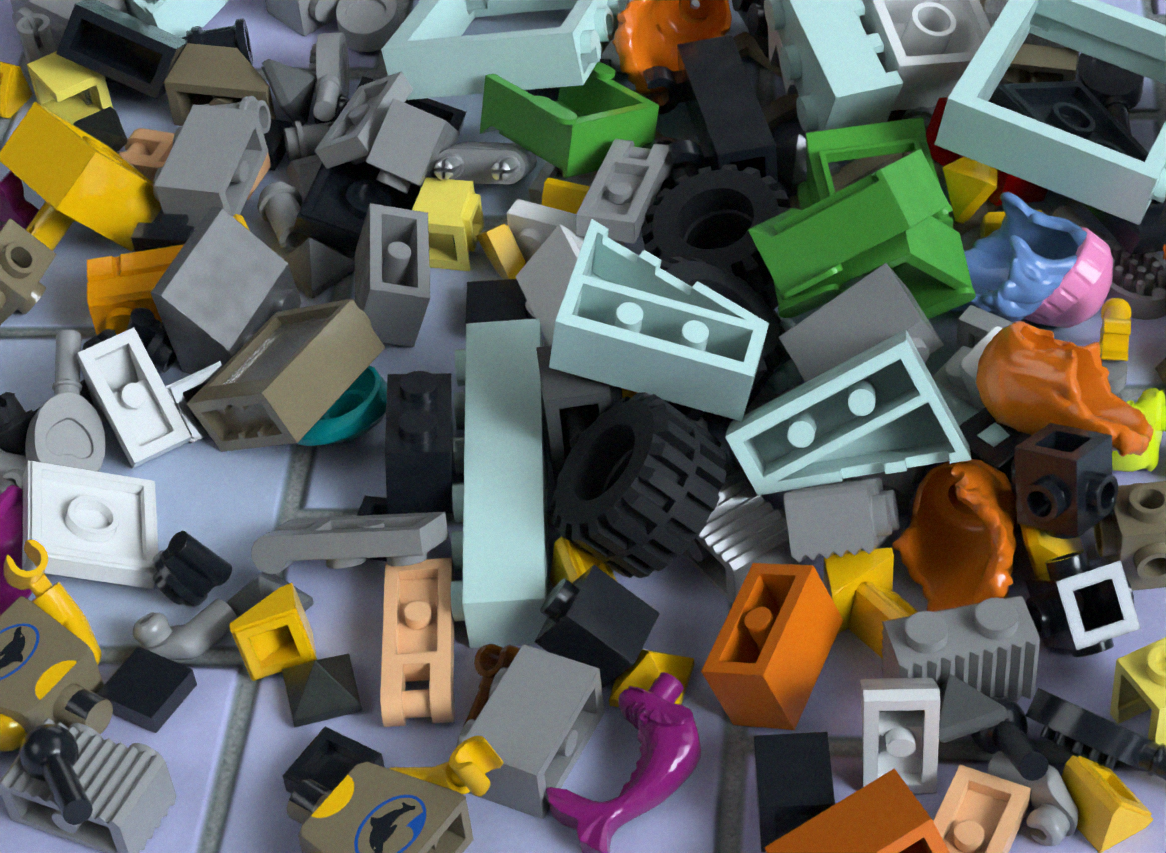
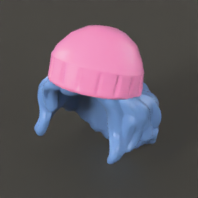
[951,192,1113,328]

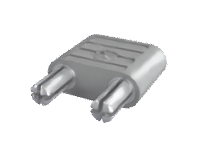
[434,142,537,184]

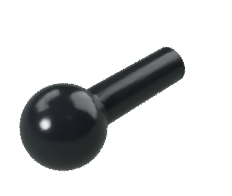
[971,697,1048,781]
[20,724,93,825]

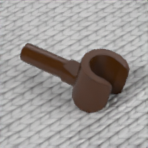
[463,644,520,726]

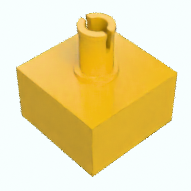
[0,102,162,252]

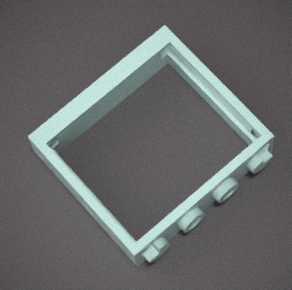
[381,0,632,100]
[934,0,1166,225]

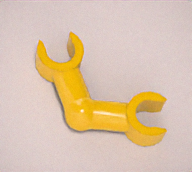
[1099,297,1132,362]

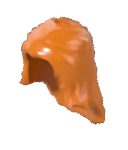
[612,0,732,95]
[976,321,1154,457]
[892,459,1019,612]

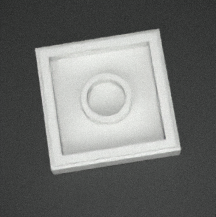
[22,460,158,589]

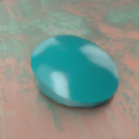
[297,366,387,446]

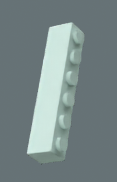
[451,318,550,648]

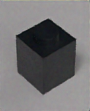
[534,565,660,689]
[754,732,835,852]

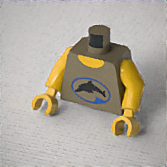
[0,539,113,752]
[287,735,504,853]

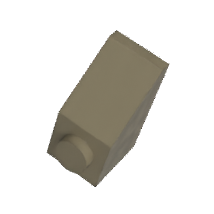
[164,43,276,126]

